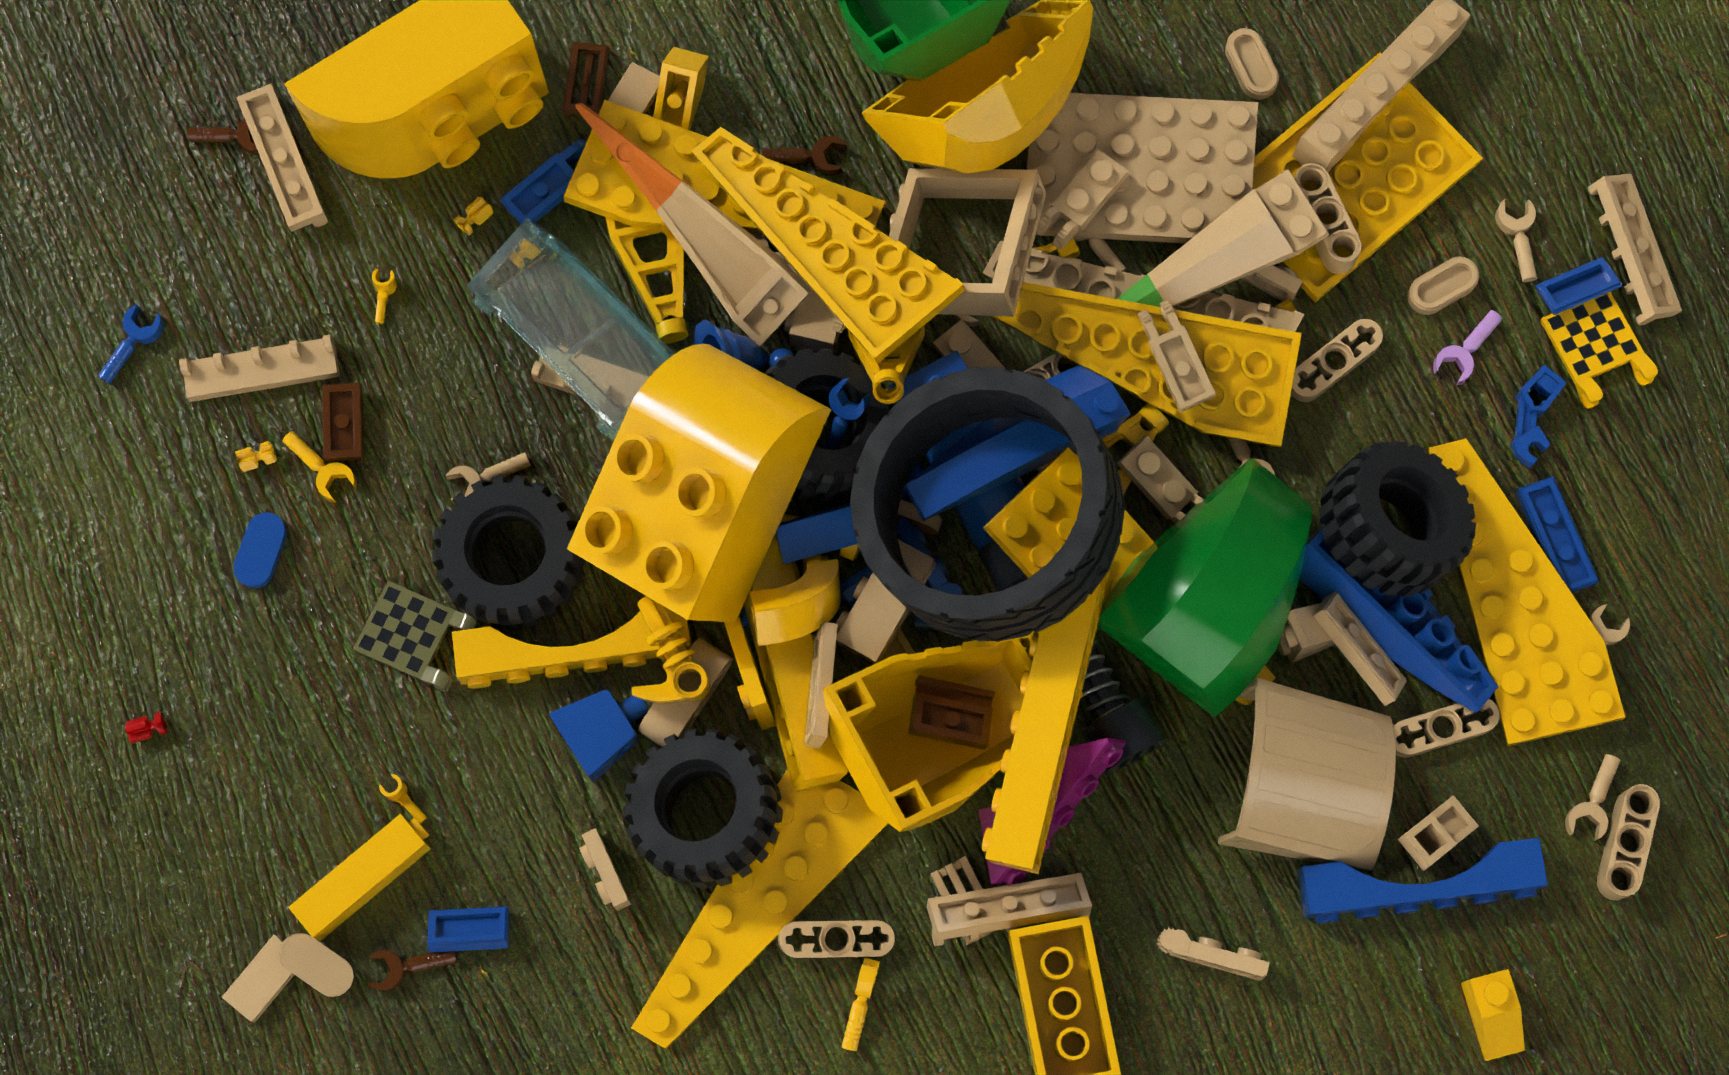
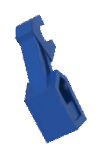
[1510,365,1567,469]

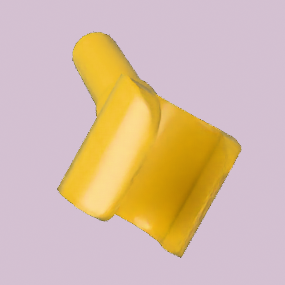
[1033,238,1080,259]
[372,268,397,324]
[379,774,427,824]

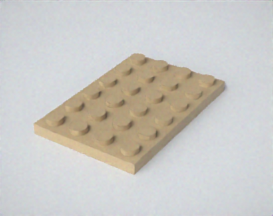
[1027,93,1258,244]

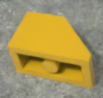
[653,47,709,130]
[1461,969,1525,1061]

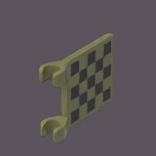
[353,581,481,692]

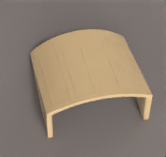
[1218,678,1396,872]

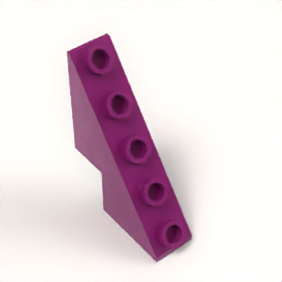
[978,738,1126,886]

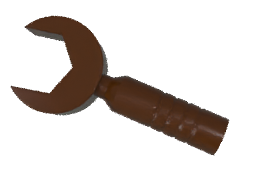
[187,118,259,155]
[762,136,847,176]
[368,950,458,991]

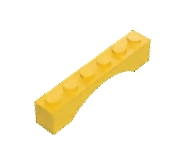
[452,607,692,689]

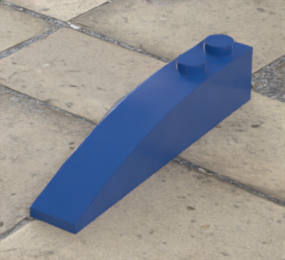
[904,365,1130,521]
[1300,524,1498,713]

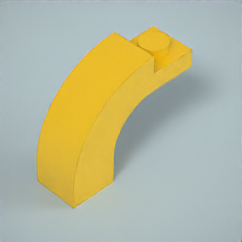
[750,554,841,646]

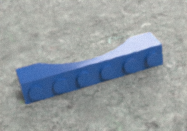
[1297,838,1548,924]

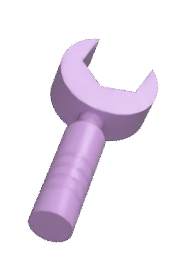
[1433,310,1502,386]

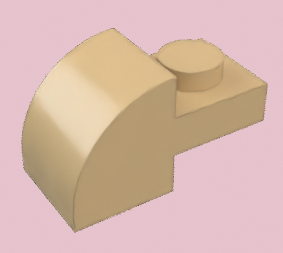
[1397,795,1479,871]

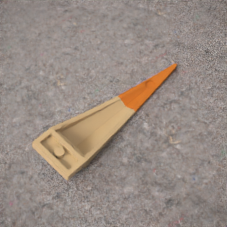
[575,103,813,346]

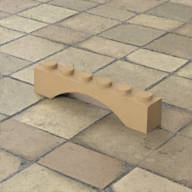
[1292,0,1471,172]

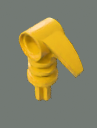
[632,596,710,704]

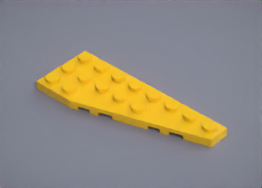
[563,100,885,234]
[991,282,1302,447]
[1428,438,1625,746]
[983,447,1276,705]

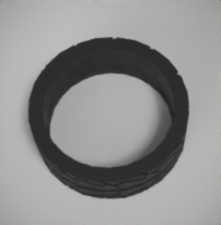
[850,367,1125,642]

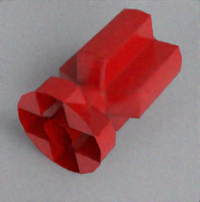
[125,711,168,743]

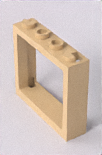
[889,168,1046,317]

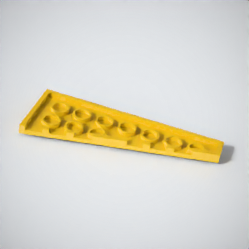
[692,127,966,364]
[631,768,889,1050]

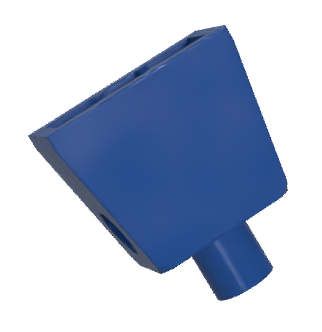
[549,689,649,782]

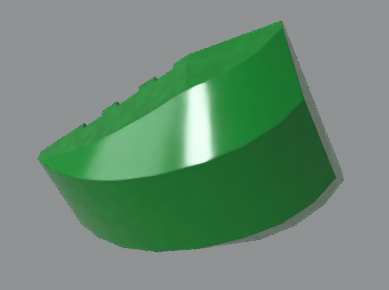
[837,0,1011,81]
[1098,458,1312,716]

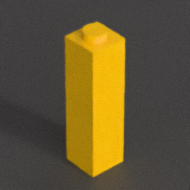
[288,814,431,941]

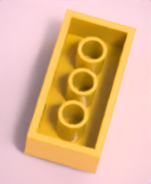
[1008,915,1121,1075]

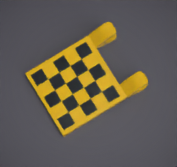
[1540,292,1658,409]

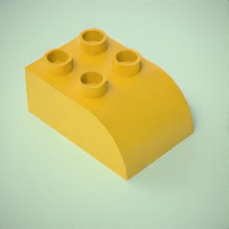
[284,0,549,178]
[567,344,831,622]

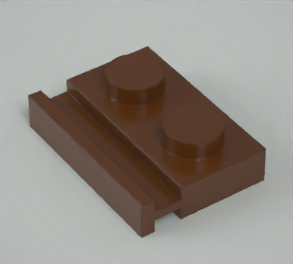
[908,675,995,750]

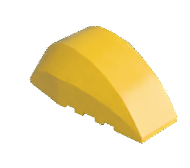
[862,0,1094,174]
[823,631,1084,832]

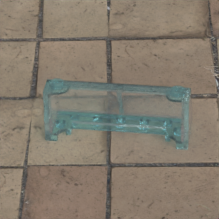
[466,218,675,441]

